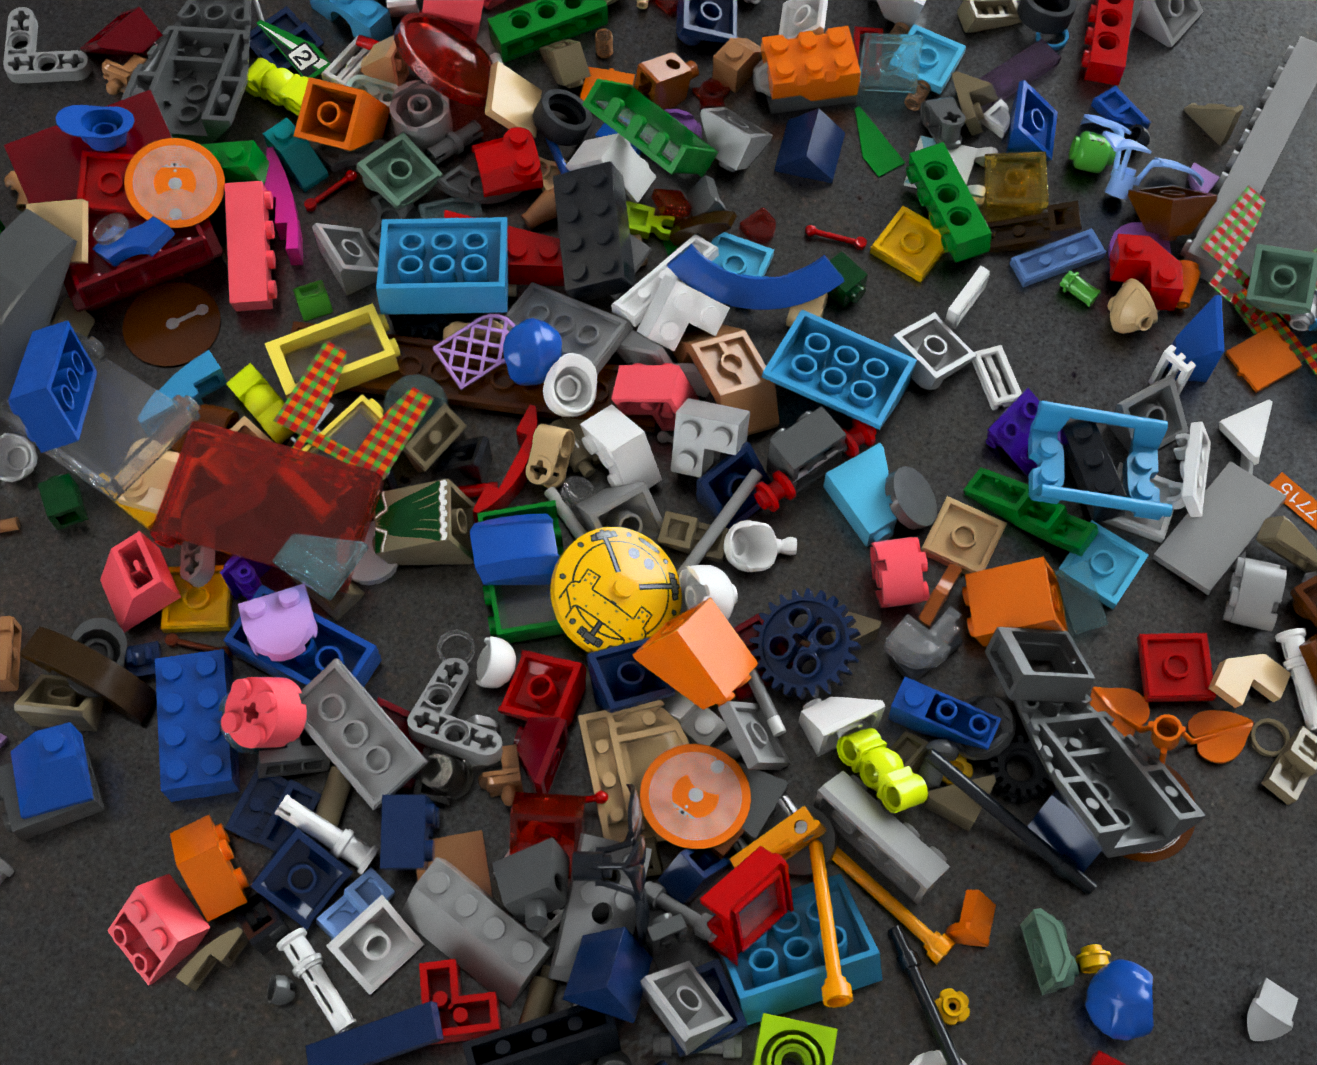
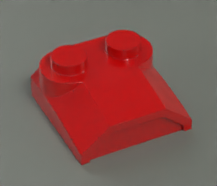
[471,127,543,197]
[498,650,586,727]

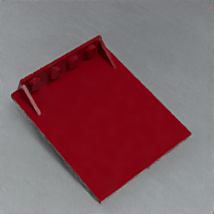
[4,89,224,312]

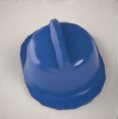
[55,105,135,152]

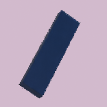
[305,1001,444,1065]

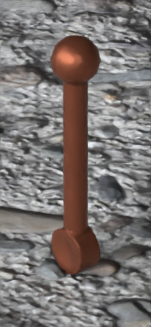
[165,633,232,658]

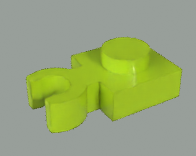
[626,201,675,240]

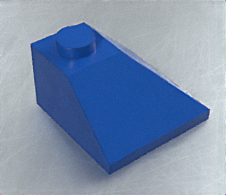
[1166,295,1224,382]
[11,722,94,819]

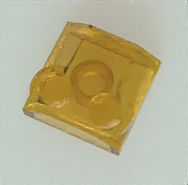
[985,152,1049,216]

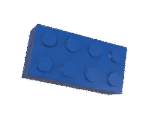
[8,320,98,453]
[223,585,382,690]
[155,649,241,802]

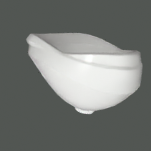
[543,353,597,418]

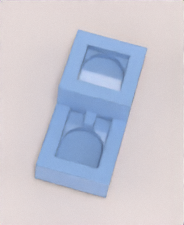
[316,867,395,940]

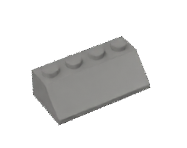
[813,771,950,905]
[400,857,555,1007]

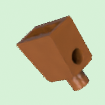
[634,52,699,110]

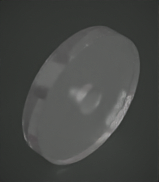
[93,213,129,245]

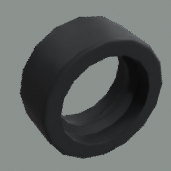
[1017,0,1077,35]
[533,89,593,146]

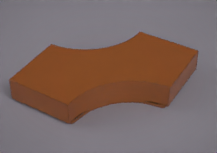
[918,563,962,628]

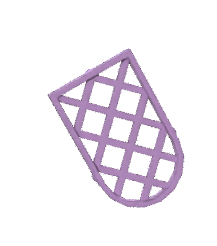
[432,314,515,390]

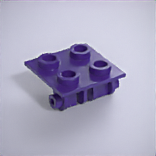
[986,388,1061,478]
[220,527,285,601]

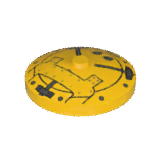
[550,527,682,653]

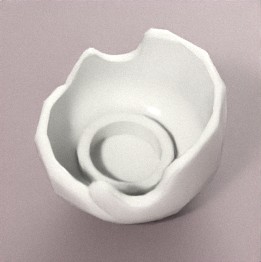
[0,433,38,482]
[476,636,516,688]

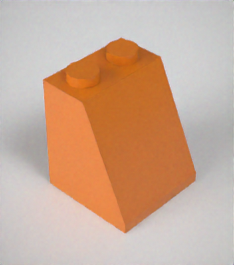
[293,77,390,151]
[962,556,1068,647]
[633,597,759,710]

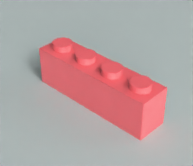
[225,181,277,311]

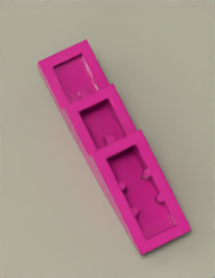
[265,147,303,265]

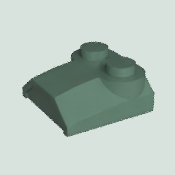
[356,132,443,209]
[1245,244,1317,315]
[1020,908,1079,995]

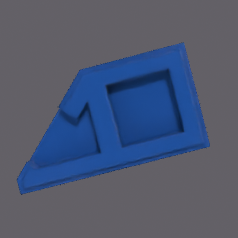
[1091,85,1151,129]

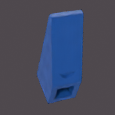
[888,677,1002,750]

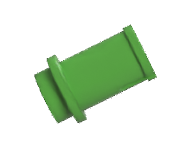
[1059,270,1101,307]

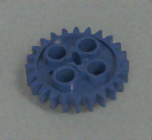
[750,588,861,700]

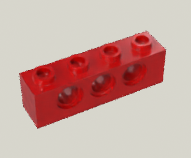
[1081,0,1134,86]

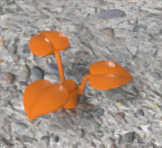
[1090,686,1254,765]

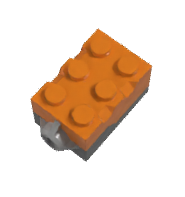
[753,26,861,114]

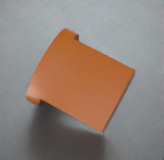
[945,890,996,947]

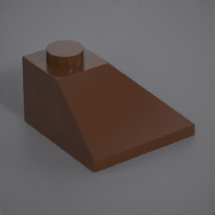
[1128,185,1217,241]

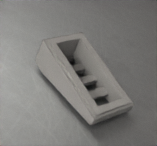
[616,329,674,365]

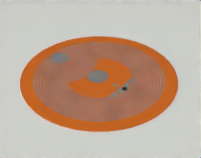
[124,138,225,228]
[640,744,751,849]

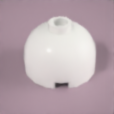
[679,565,738,620]

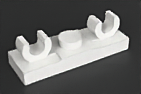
[1167,422,1211,518]

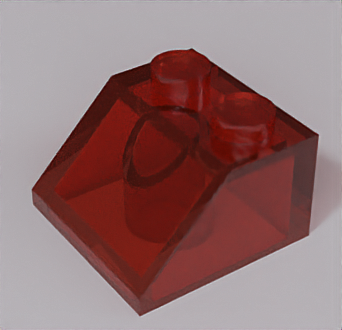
[510,792,586,879]

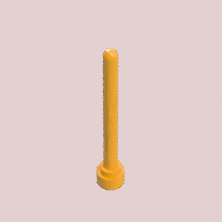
[809,840,853,1008]
[832,846,956,964]

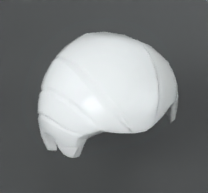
[723,520,797,572]

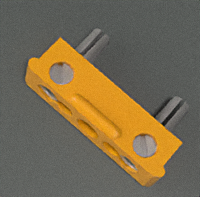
[729,795,826,868]

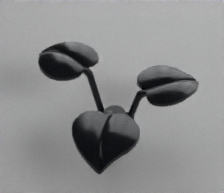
[572,784,650,948]

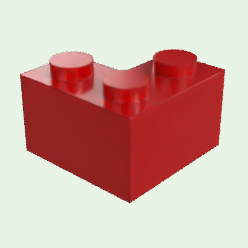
[419,959,502,1045]

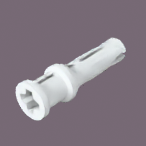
[1275,628,1317,733]
[274,794,379,875]
[276,927,357,1035]

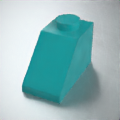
[263,118,329,192]

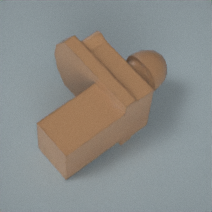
[102,54,147,95]
[478,744,523,806]

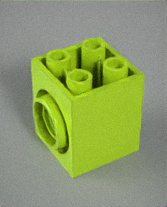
[752,1013,838,1065]

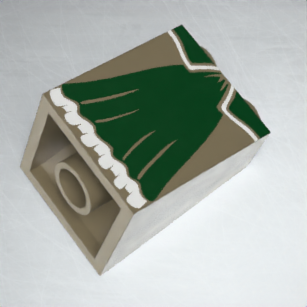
[372,478,475,565]

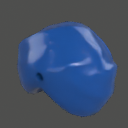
[503,318,562,386]
[1085,959,1154,1041]

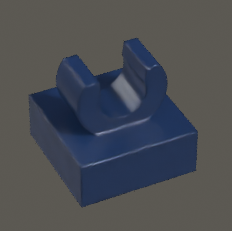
[125,641,162,681]

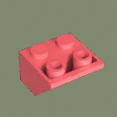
[419,0,484,42]
[100,531,181,633]
[108,874,211,986]

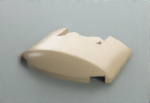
[578,700,689,843]

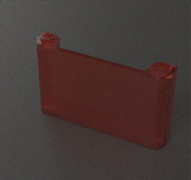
[150,421,384,595]

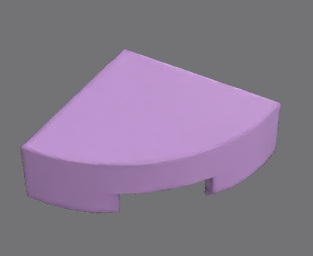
[1187,163,1220,193]

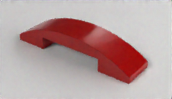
[472,404,538,523]

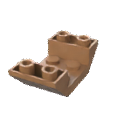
[672,324,779,435]

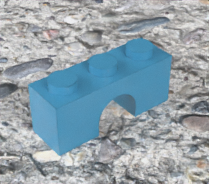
[309,0,394,41]

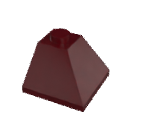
[80,7,163,56]
[513,717,569,802]

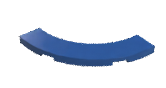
[667,244,845,310]

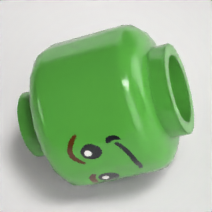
[1068,131,1116,173]

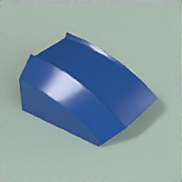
[469,514,559,585]

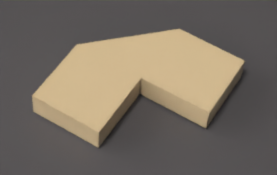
[1208,654,1291,708]

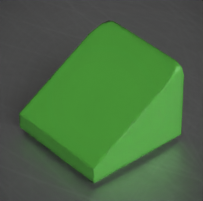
[293,280,333,321]

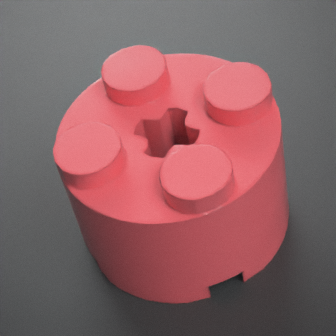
[870,537,930,608]
[221,677,307,748]

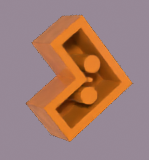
[170,814,249,922]

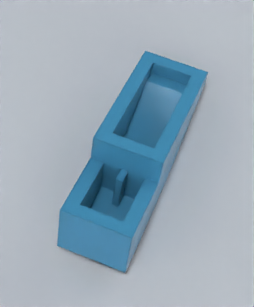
[139,350,227,439]

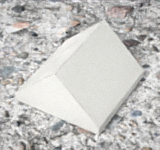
[779,0,828,39]
[326,895,425,995]

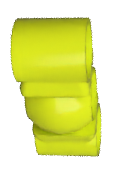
[245,57,309,116]
[226,363,295,446]
[837,727,928,813]

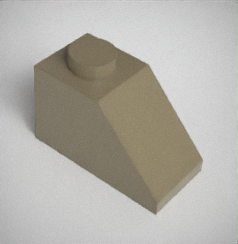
[539,38,591,89]

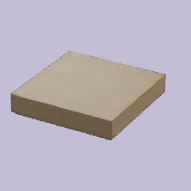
[485,61,542,139]
[26,199,88,265]
[921,496,1007,574]

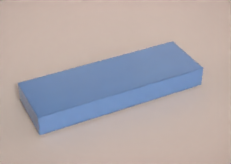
[1009,228,1106,288]

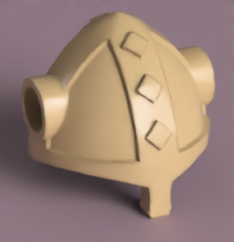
[1107,278,1160,334]

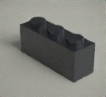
[1061,420,1127,523]

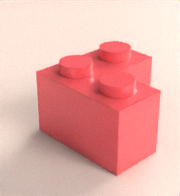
[611,363,699,431]

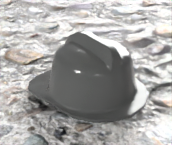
[66,618,127,697]

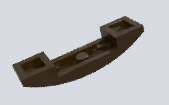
[983,200,1082,252]
[20,626,157,724]

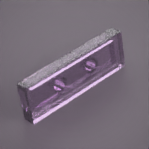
[979,39,1061,105]

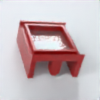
[700,845,794,967]

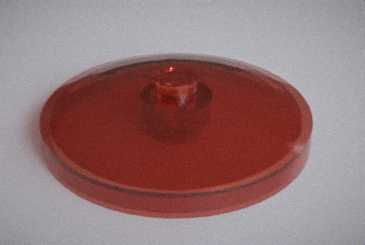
[394,13,493,107]

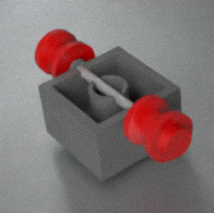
[754,406,876,512]

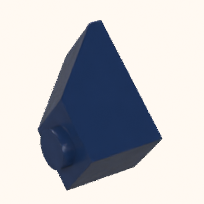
[658,848,736,905]

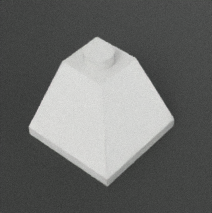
[798,696,886,757]

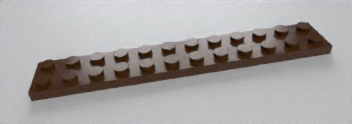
[285,321,656,433]

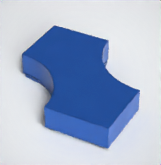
[92,216,175,267]

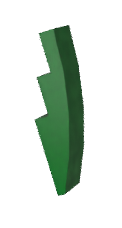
[963,467,1099,557]

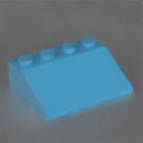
[376,217,508,315]
[761,309,917,430]
[712,873,883,1025]

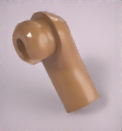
[4,171,29,212]

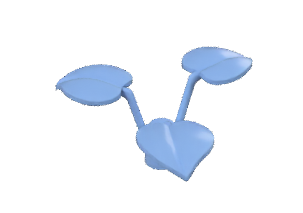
[1081,114,1204,200]

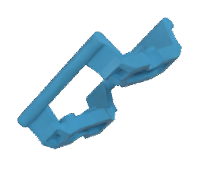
[1028,400,1173,520]

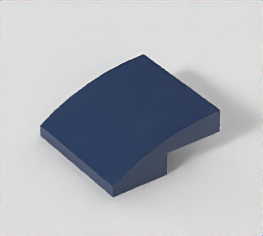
[249,6,324,70]
[224,768,322,853]

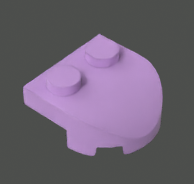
[238,584,318,662]

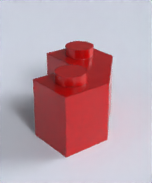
[1110,234,1184,311]

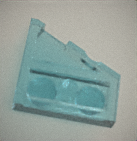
[272,533,369,601]

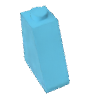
[823,443,897,547]

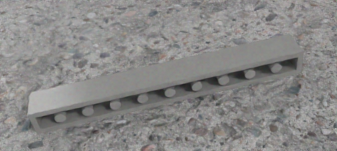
[1180,36,1317,282]

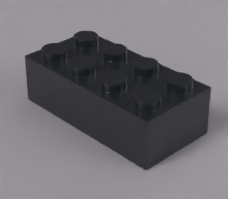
[553,161,636,302]

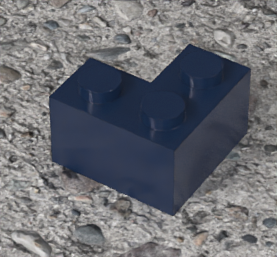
[380,794,440,870]

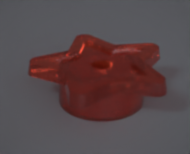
[692,78,730,109]

